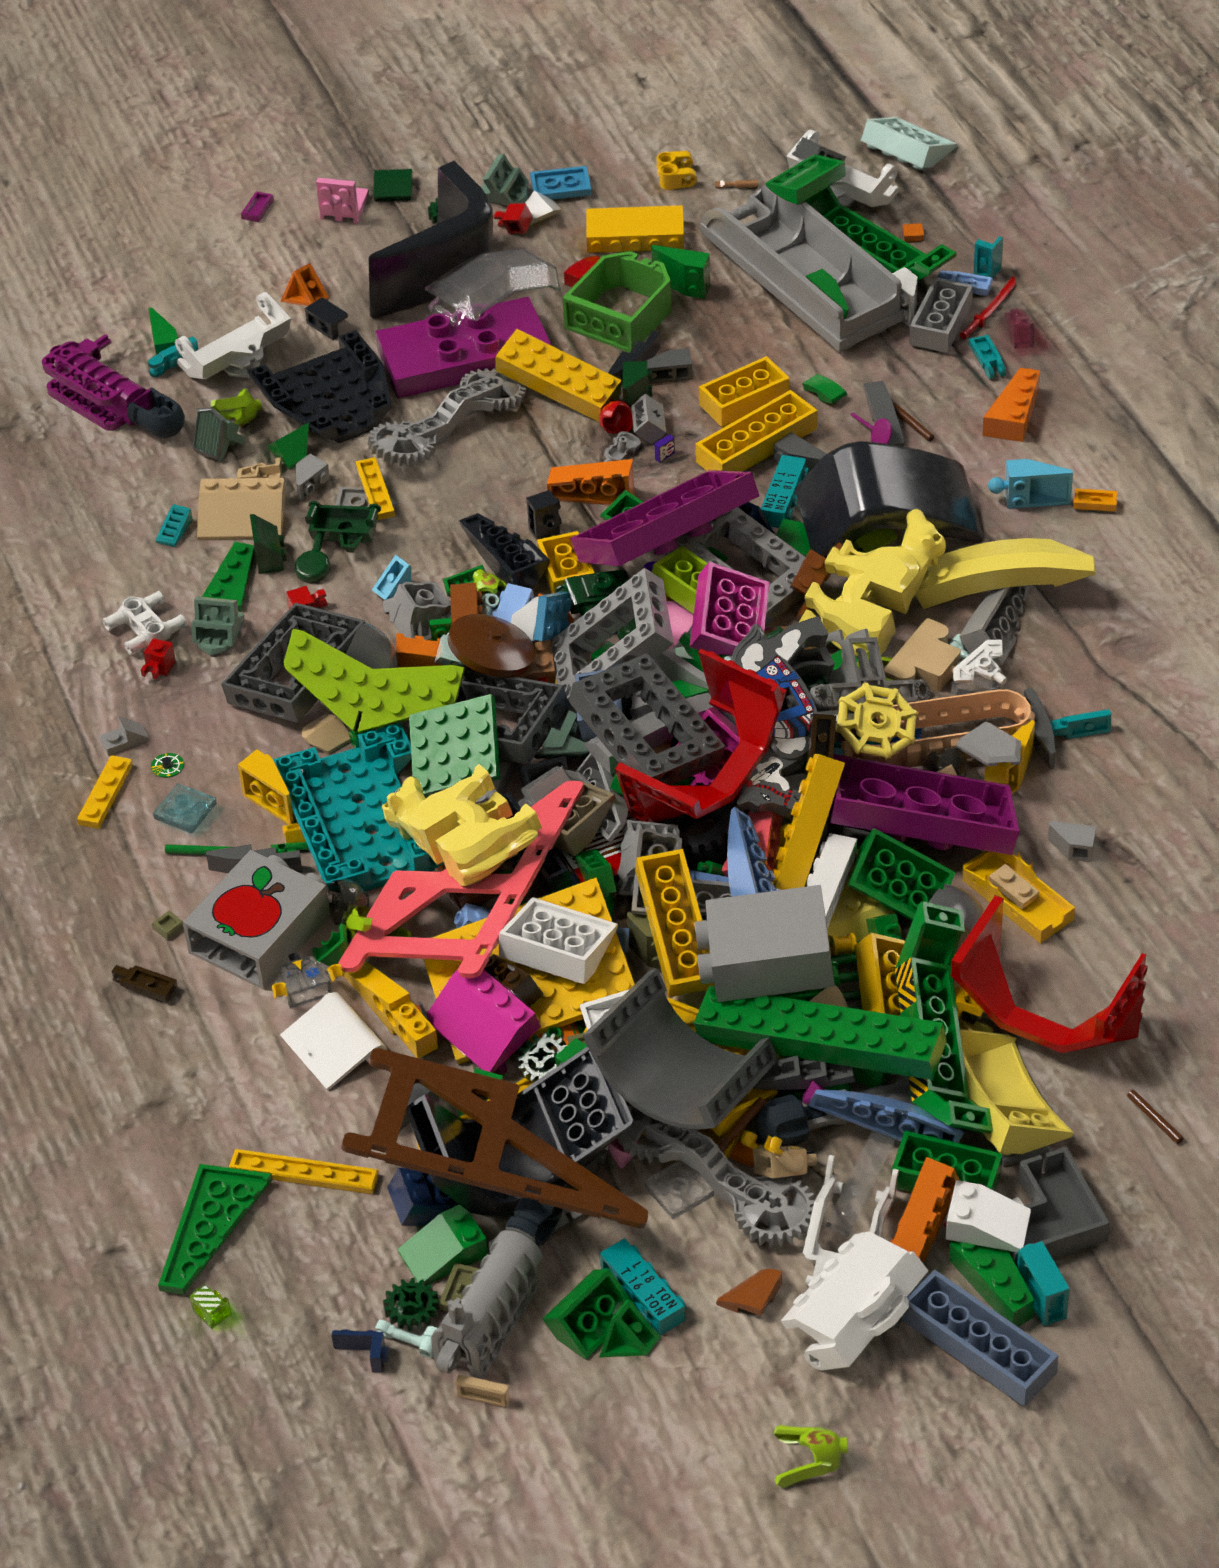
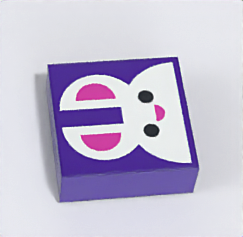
[654,434,675,463]

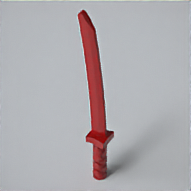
[960,276,1016,339]

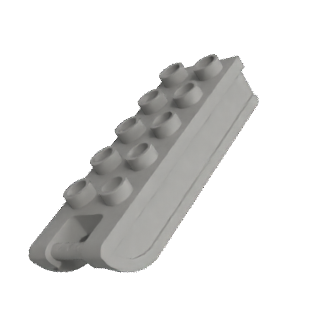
[700,184,904,351]

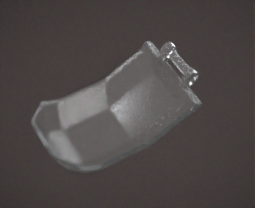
[425,248,562,327]

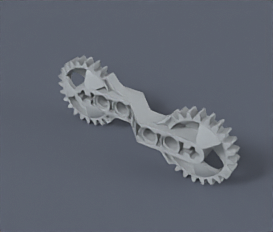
[368,368,526,466]
[618,1105,815,1247]

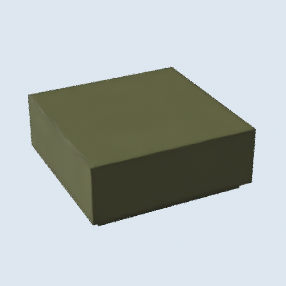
[152,911,184,940]

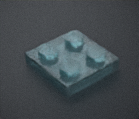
[153,783,217,834]

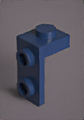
[331,1329,389,1373]

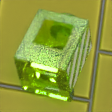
[190,1284,232,1329]

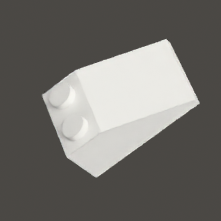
[946,1180,1031,1252]

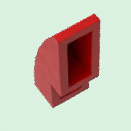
[564,256,601,287]

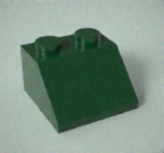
[623,361,653,411]
[250,514,287,574]

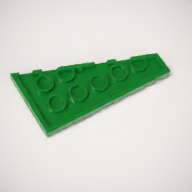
[158,1164,273,1294]

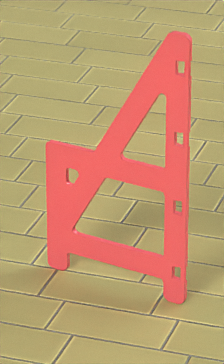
[338,781,585,978]

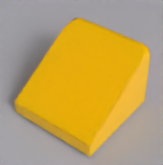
[282,823,306,843]

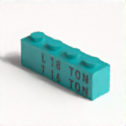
[761,455,809,528]
[600,1238,686,1336]

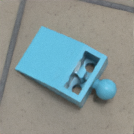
[988,459,1073,509]

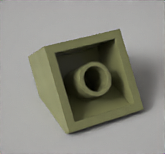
[627,912,661,969]

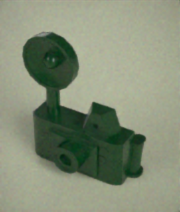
[295,501,381,583]
[556,570,636,640]

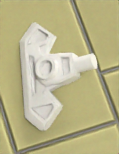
[953,640,1007,685]

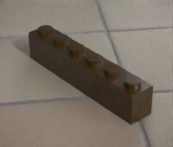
[805,713,836,855]

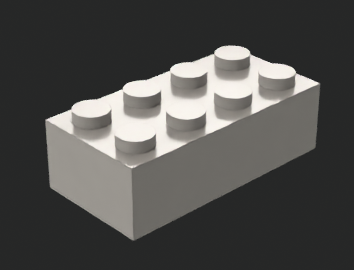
[909,278,973,353]

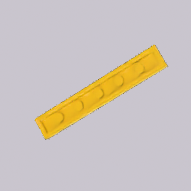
[229,1149,379,1194]

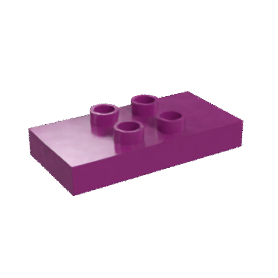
[375,296,551,398]
[570,470,760,566]
[829,754,1020,855]

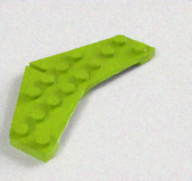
[284,629,465,734]

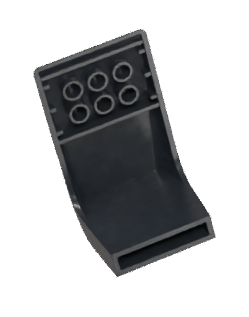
[368,161,493,317]
[795,441,984,558]
[406,1047,633,1217]

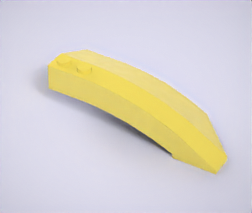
[915,538,1096,609]
[958,1014,1074,1155]

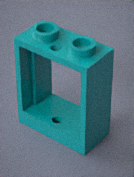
[1017,1241,1070,1327]

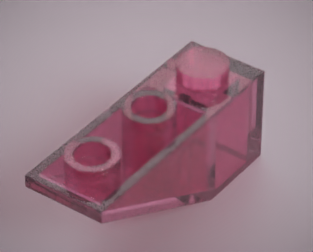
[1005,309,1034,349]

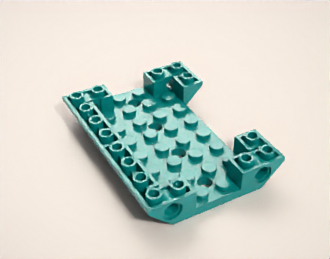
[273,722,444,896]

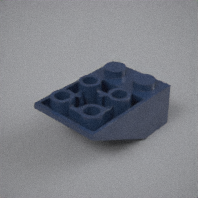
[387,1167,460,1226]

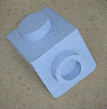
[454,903,491,928]

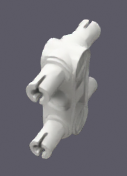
[102,591,187,655]

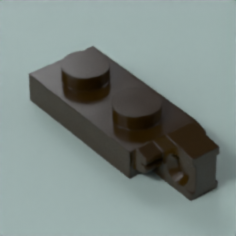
[111,965,178,1002]

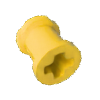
[828,933,857,956]

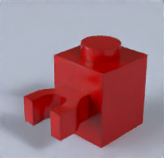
[493,203,533,234]
[286,586,328,609]
[141,638,176,680]

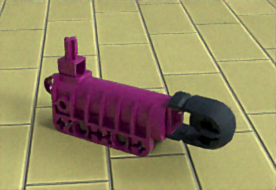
[41,334,185,438]

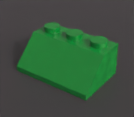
[542,1268,637,1359]

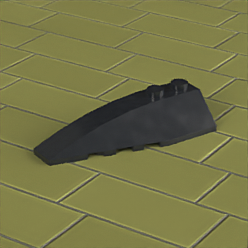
[459,513,550,589]

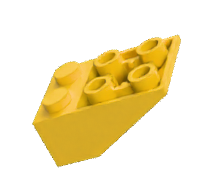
[984,720,1035,794]

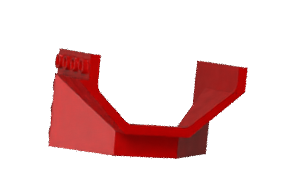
[615,649,787,823]
[951,895,1148,1053]

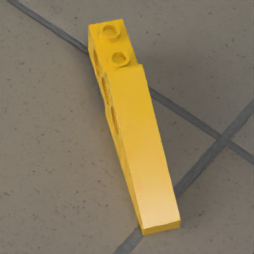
[344,961,438,1058]

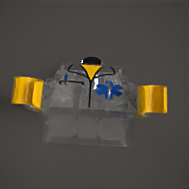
[272,953,345,1009]

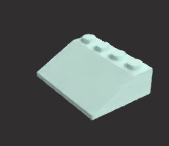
[861,117,957,170]

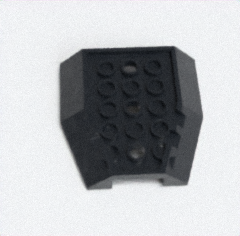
[247,330,392,443]

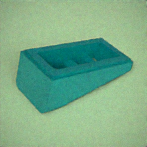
[156,504,193,547]

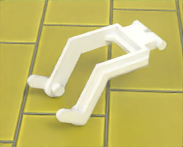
[803,1155,899,1285]

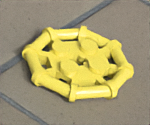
[835,683,918,760]

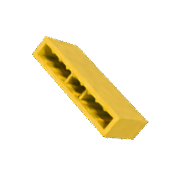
[586,205,684,253]

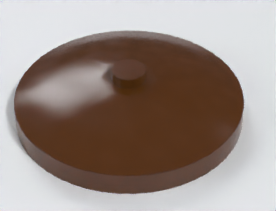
[448,614,535,678]

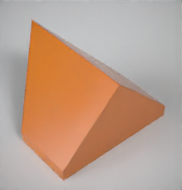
[280,263,329,306]

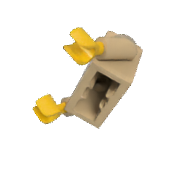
[741,1130,817,1178]

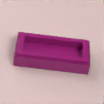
[241,191,274,223]

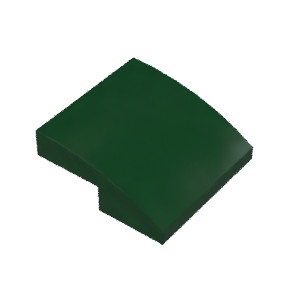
[373,169,413,201]

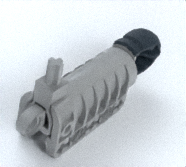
[431,1190,564,1379]

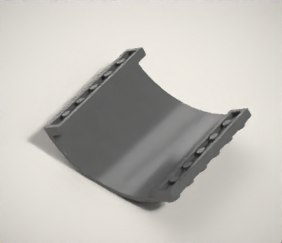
[583,969,779,1129]

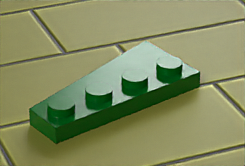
[202,541,255,612]

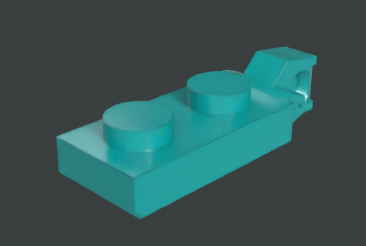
[1050,709,1111,739]

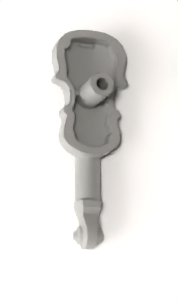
[604,431,641,462]

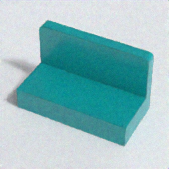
[973,236,1003,278]

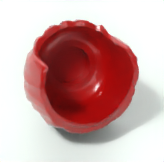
[599,401,633,434]

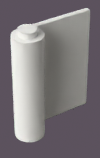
[280,992,387,1091]

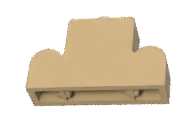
[884,618,961,691]

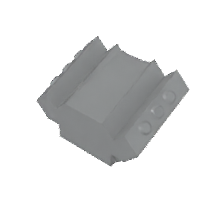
[383,581,451,640]
[518,766,593,807]
[616,820,682,896]

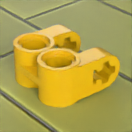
[657,150,697,190]

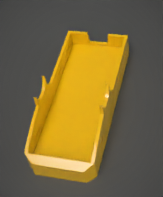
[963,851,1075,943]

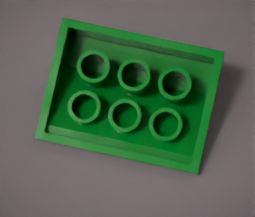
[847,828,956,921]

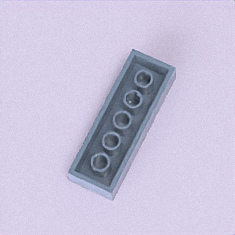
[901,1270,1059,1407]

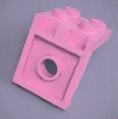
[316,178,369,223]

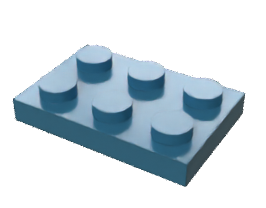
[530,166,591,199]
[534,592,571,641]

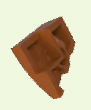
[716,1269,782,1316]

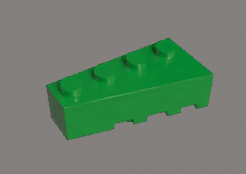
[949,1241,1034,1327]

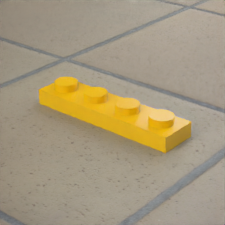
[355,457,395,520]
[77,755,133,829]

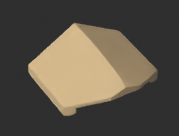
[302,713,351,755]

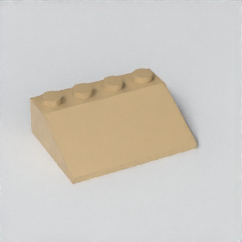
[197,478,287,540]

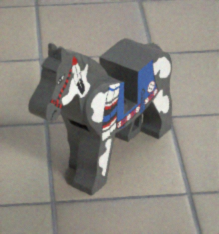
[731,616,879,819]

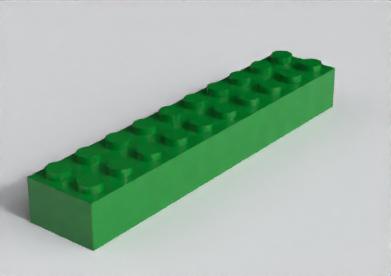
[694,986,947,1080]

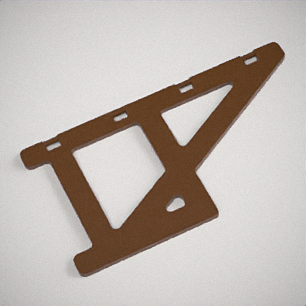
[341,1048,649,1228]

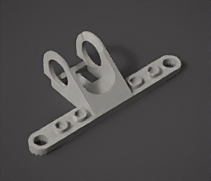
[810,629,931,709]

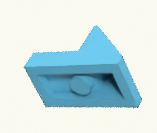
[372,555,412,600]

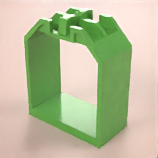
[563,251,671,353]

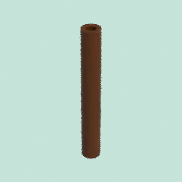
[893,402,935,442]
[1127,1089,1184,1144]
[717,1096,767,1153]

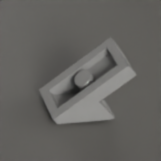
[99,716,150,756]

